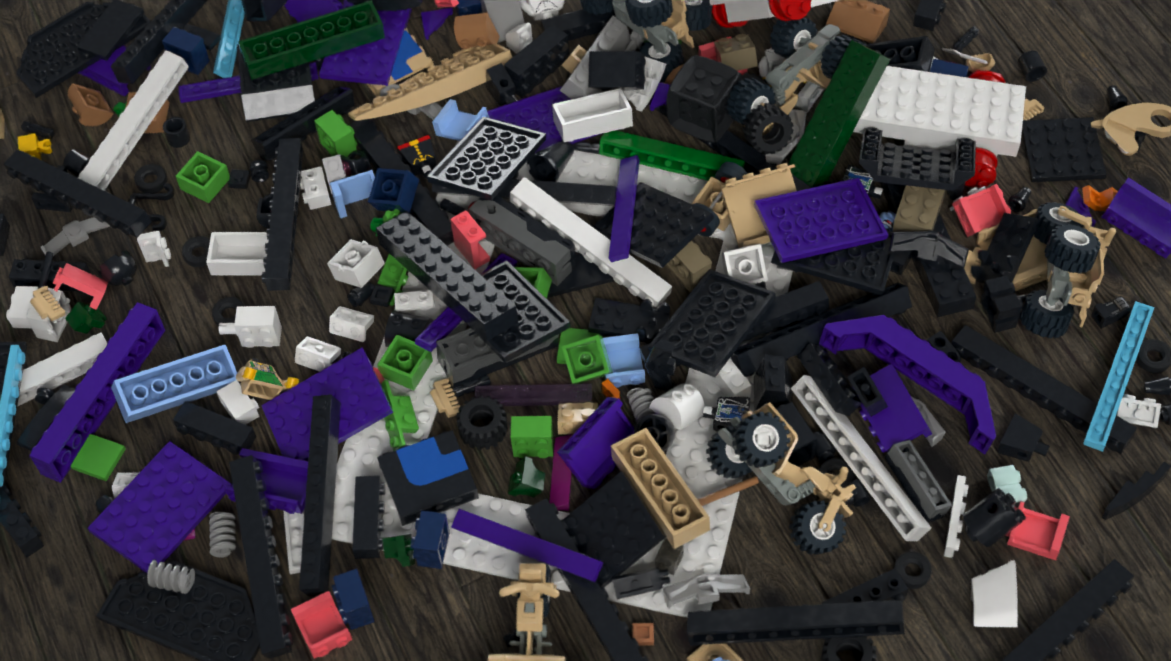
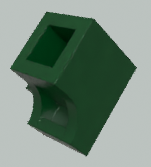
[65,302,107,334]
[508,456,545,498]
[382,534,415,567]

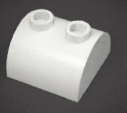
[722,243,768,284]
[649,384,705,430]

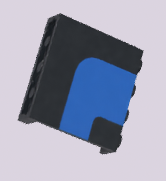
[377,430,479,526]

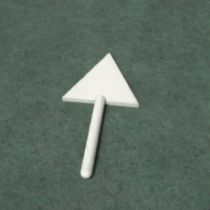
[942,48,987,64]

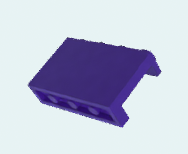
[284,0,345,23]
[79,46,151,96]
[1102,177,1171,259]
[851,364,932,453]
[557,397,634,489]
[224,448,308,514]

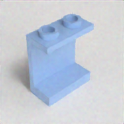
[432,99,489,141]
[330,170,375,219]
[603,333,645,388]

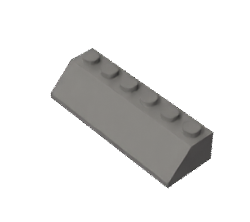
[560,16,631,99]

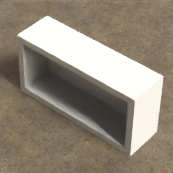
[552,88,633,142]
[206,232,268,276]

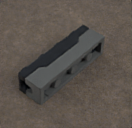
[885,440,952,523]

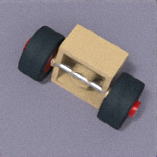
[692,162,748,237]

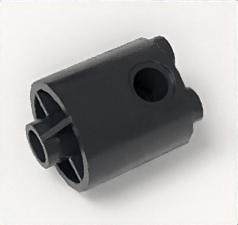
[963,488,1026,547]

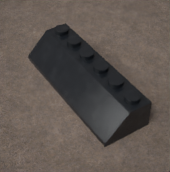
[251,86,355,161]

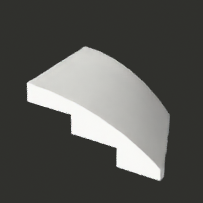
[623,57,666,112]
[971,560,1017,627]

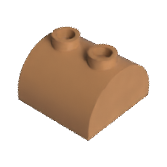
[454,13,500,49]
[68,83,113,126]

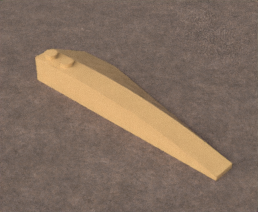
[348,44,512,121]

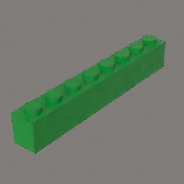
[599,130,745,181]

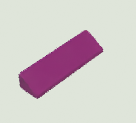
[549,434,573,511]

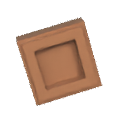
[632,623,654,646]

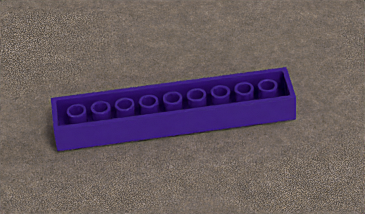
[29,302,165,483]

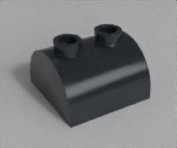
[384,310,433,347]

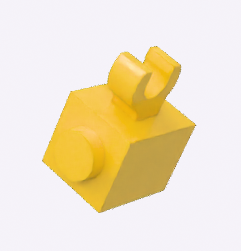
[18,133,52,160]

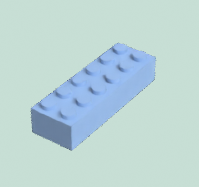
[111,345,239,423]

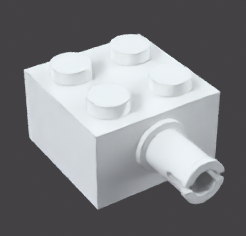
[219,306,282,348]

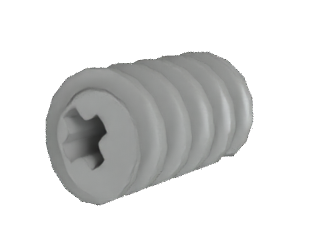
[627,388,656,424]
[209,512,236,558]
[148,560,195,594]

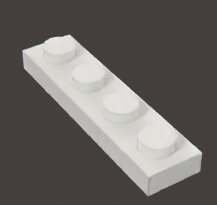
[944,475,969,558]

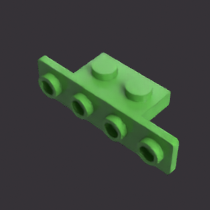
[378,254,409,306]
[381,380,419,451]

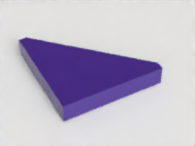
[421,8,453,40]
[650,82,670,111]
[1066,187,1096,227]

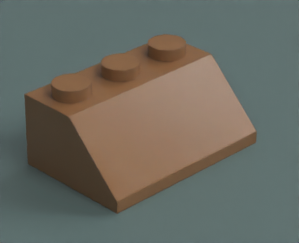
[826,0,890,43]

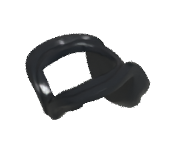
[340,150,372,176]

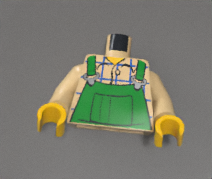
[236,358,299,400]

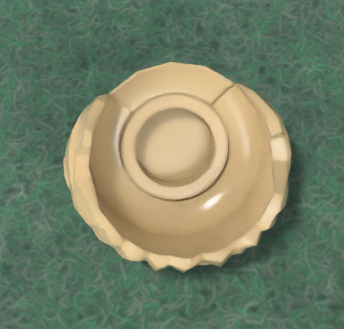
[966,53,995,73]

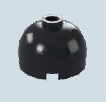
[98,251,137,286]
[634,414,675,452]

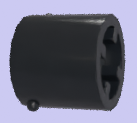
[1017,51,1047,82]
[163,117,190,148]
[63,149,91,177]

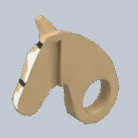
[1091,103,1171,156]

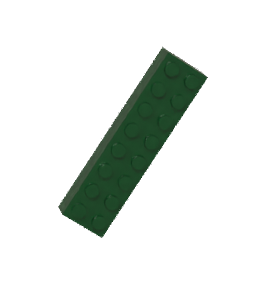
[238,0,385,80]
[788,40,890,188]

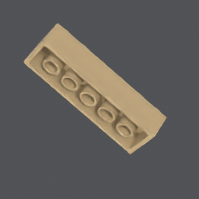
[611,428,710,549]

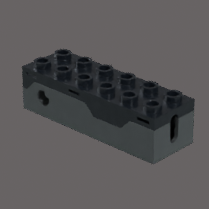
[468,194,577,286]
[436,328,559,388]

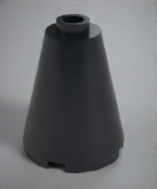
[527,140,574,182]

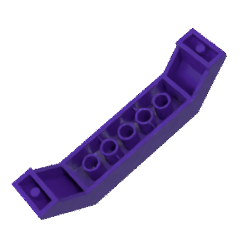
[819,315,996,455]

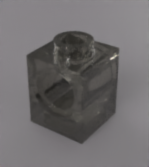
[655,538,684,575]

